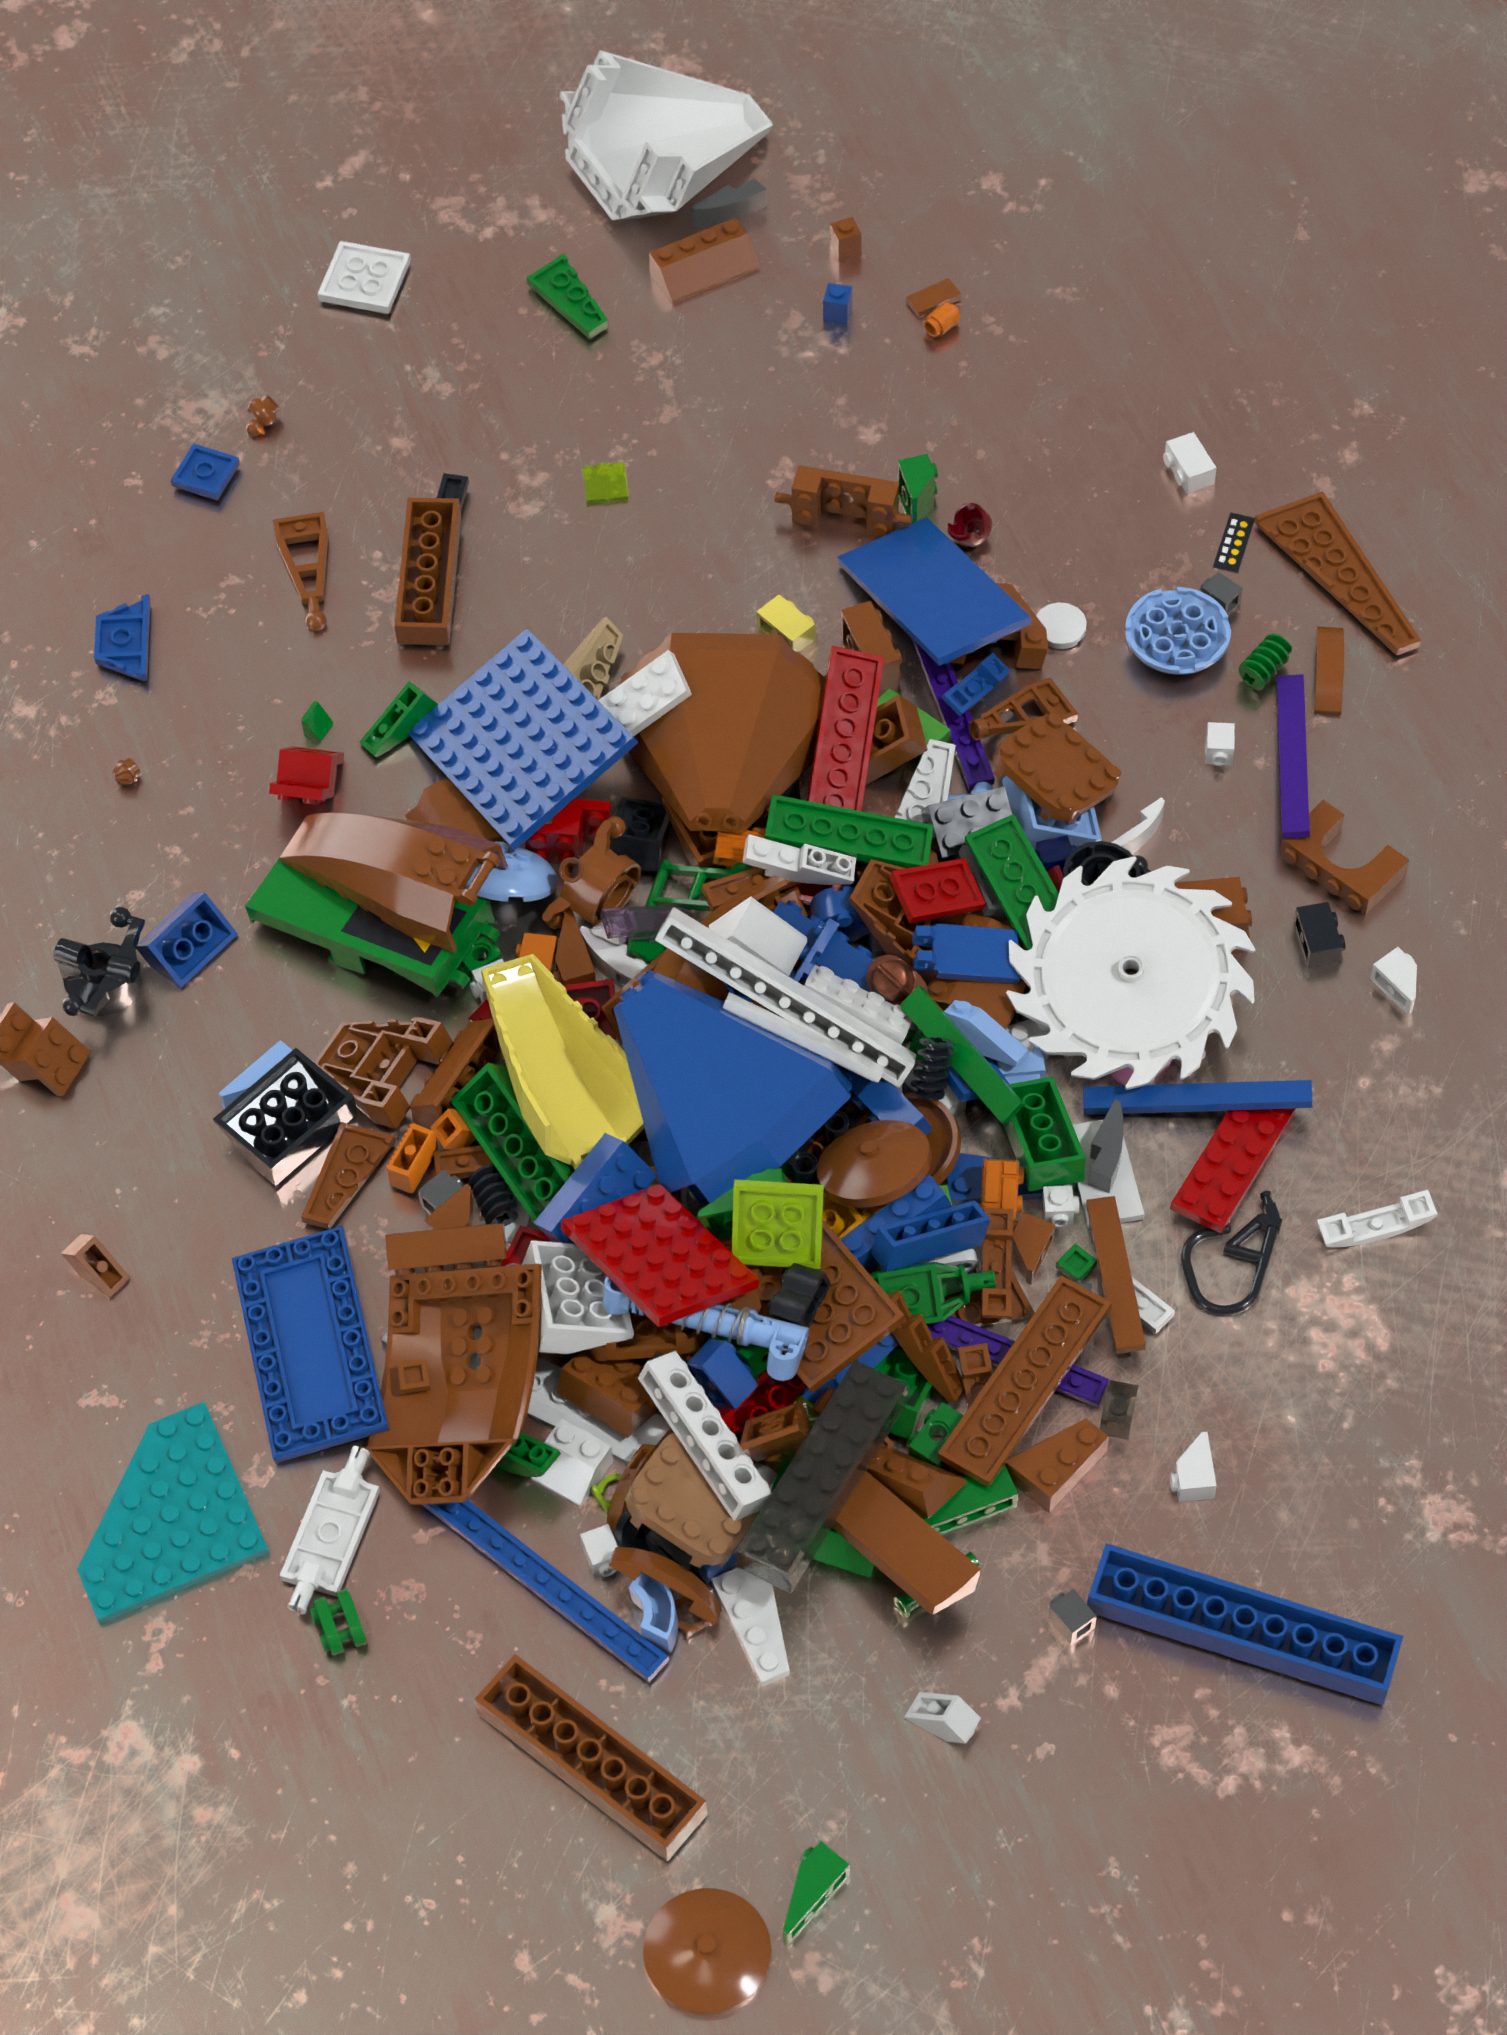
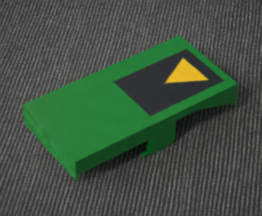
[245,857,500,997]

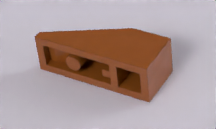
[552,909,596,985]

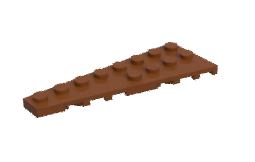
[1255,492,1421,655]

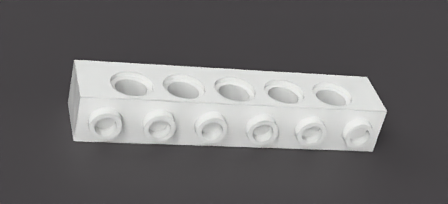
[638,1351,772,1521]

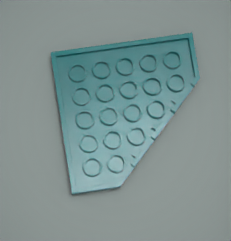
[77,1401,269,1625]

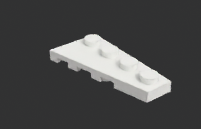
[894,739,956,823]

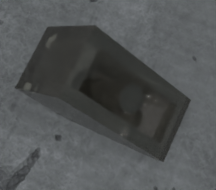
[1100,1380,1139,1440]

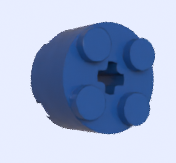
[810,886,870,944]

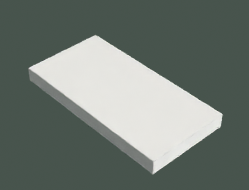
[1073,1119,1145,1229]

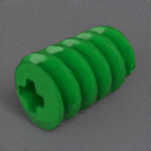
[1239,633,1292,691]

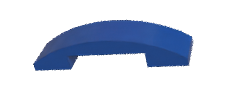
[941,653,1011,716]

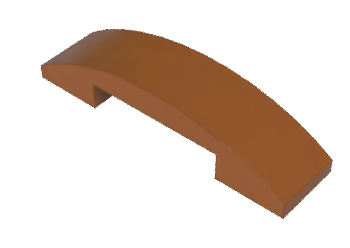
[1314,626,1344,715]
[981,1208,1013,1319]
[958,1343,993,1409]
[609,1547,721,1626]

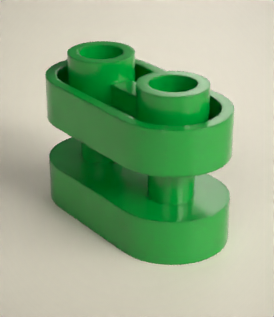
[309,1588,367,1656]

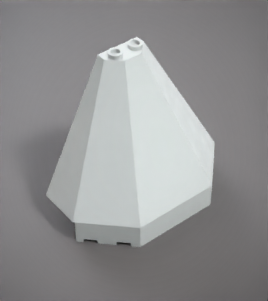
[560,50,773,220]

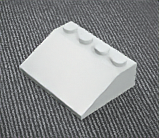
[522,1240,634,1354]

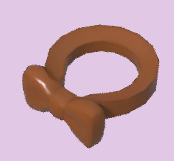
[674,1597,711,1639]

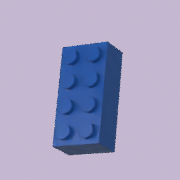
[534,1133,657,1244]

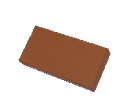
[906,278,961,318]

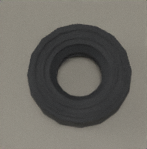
[645,1530,693,1570]

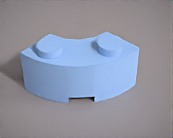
[629,1572,678,1654]

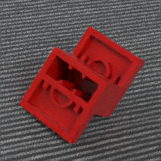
[269,746,344,804]
[525,799,612,866]

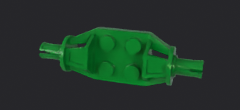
[870,1262,996,1324]

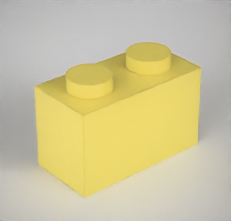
[756,594,816,652]

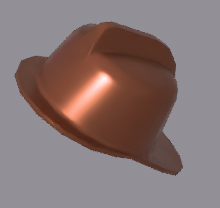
[866,955,928,1005]

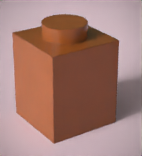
[830,217,862,261]

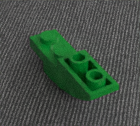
[495,1432,561,1477]

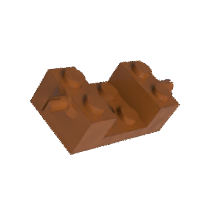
[774,465,912,537]

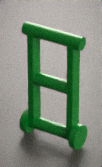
[645,860,752,911]

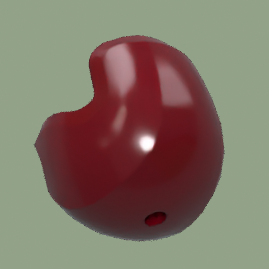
[947,503,992,547]

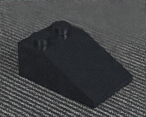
[609,797,671,872]

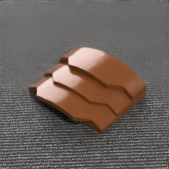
[405,778,525,847]

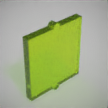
[582,462,628,504]

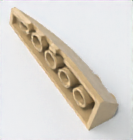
[563,617,623,700]

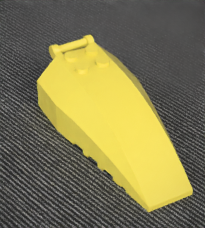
[481,954,645,1170]

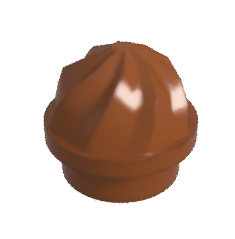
[113,758,141,785]

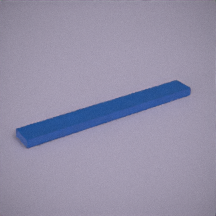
[1083,1080,1313,1115]

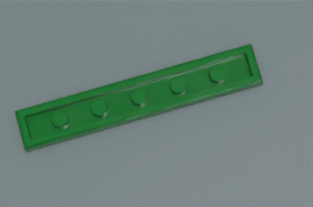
[900,986,1025,1124]

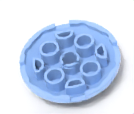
[1125,587,1231,675]
[464,842,557,902]

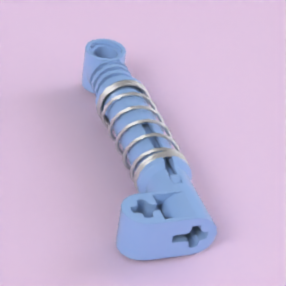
[602,1276,809,1381]

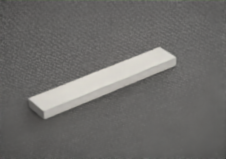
[723,992,884,1083]

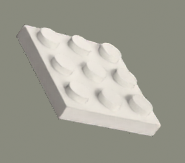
[318,241,411,314]

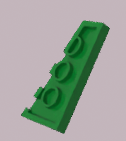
[526,253,609,339]

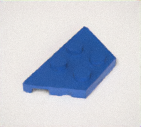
[94,594,150,681]

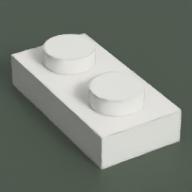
[1132,1277,1175,1335]

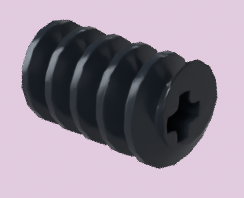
[911,1037,955,1100]
[468,1164,518,1226]

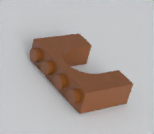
[1280,800,1409,915]

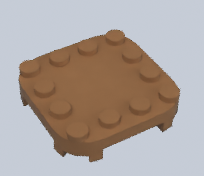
[624,1433,769,1568]

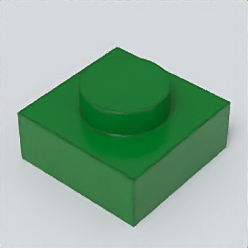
[1056,1243,1097,1282]

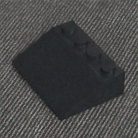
[213,1048,358,1186]

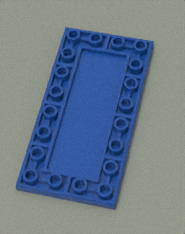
[837,517,1031,666]
[232,1226,390,1464]

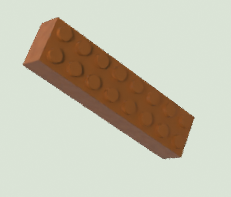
[474,1654,708,1862]

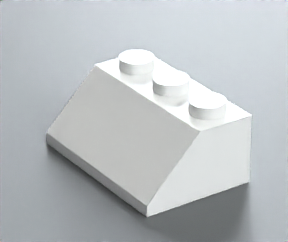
[709,896,807,976]

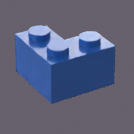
[686,1339,759,1409]

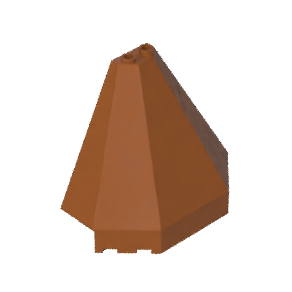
[620,633,826,832]

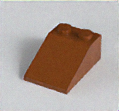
[740,1401,814,1462]

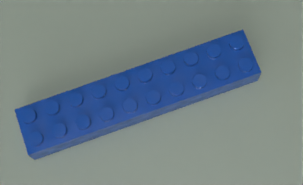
[1087,1543,1403,1705]

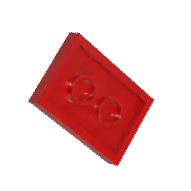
[889,858,986,923]

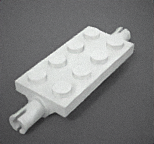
[280,1446,380,1614]

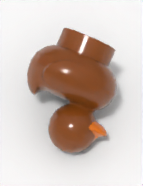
[246,394,280,437]

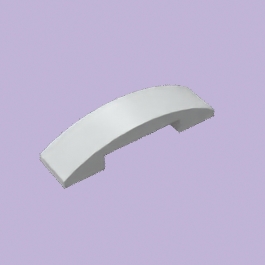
[1095,797,1165,854]
[1317,1190,1438,1247]

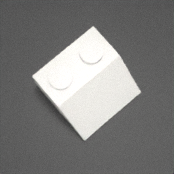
[531,1418,613,1508]

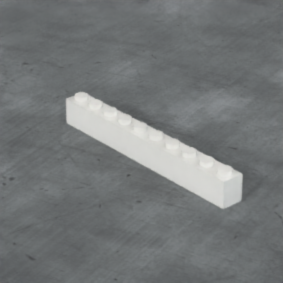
[655,907,917,1088]

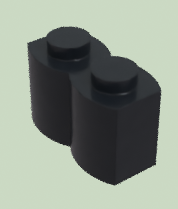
[768,1263,831,1328]

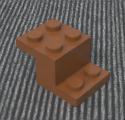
[0,1002,91,1096]

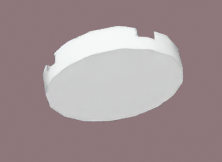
[1036,602,1087,649]

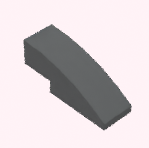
[691,178,767,227]
[1088,1099,1124,1193]

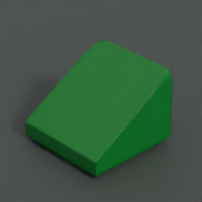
[301,701,333,742]

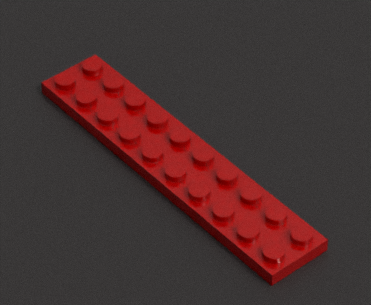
[794,646,884,905]

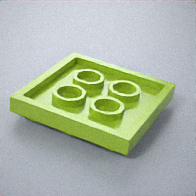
[732,1180,824,1269]

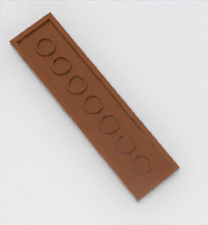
[938,1275,1112,1487]

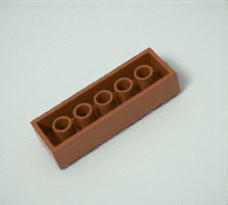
[394,497,461,645]

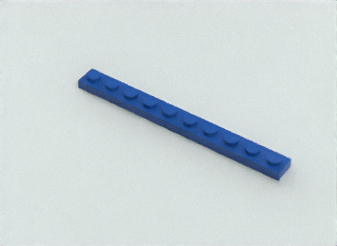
[422,1499,669,1683]

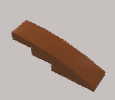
[888,1290,964,1403]

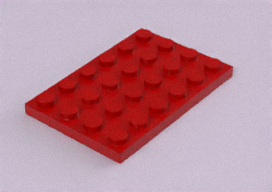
[561,1184,759,1327]

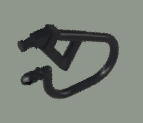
[1180,1191,1283,1315]

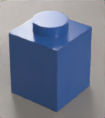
[823,283,852,325]

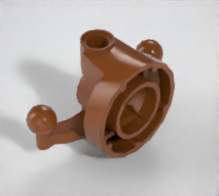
[542,816,641,929]

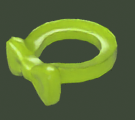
[591,1474,622,1514]

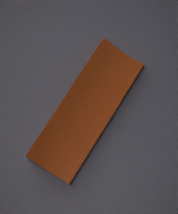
[805,1460,981,1615]

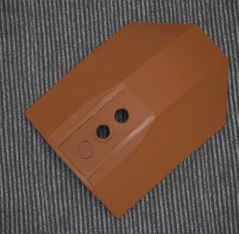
[364,1263,542,1505]

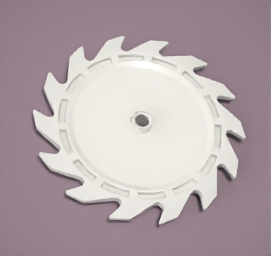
[1006,856,1256,1090]

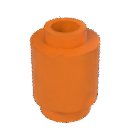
[923,302,960,338]

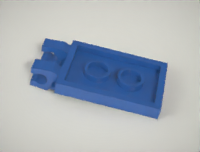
[912,923,1020,984]

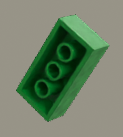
[1003,1076,1086,1191]

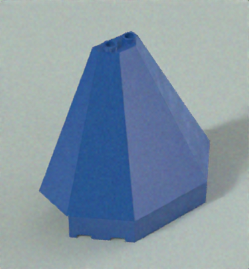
[613,970,853,1205]

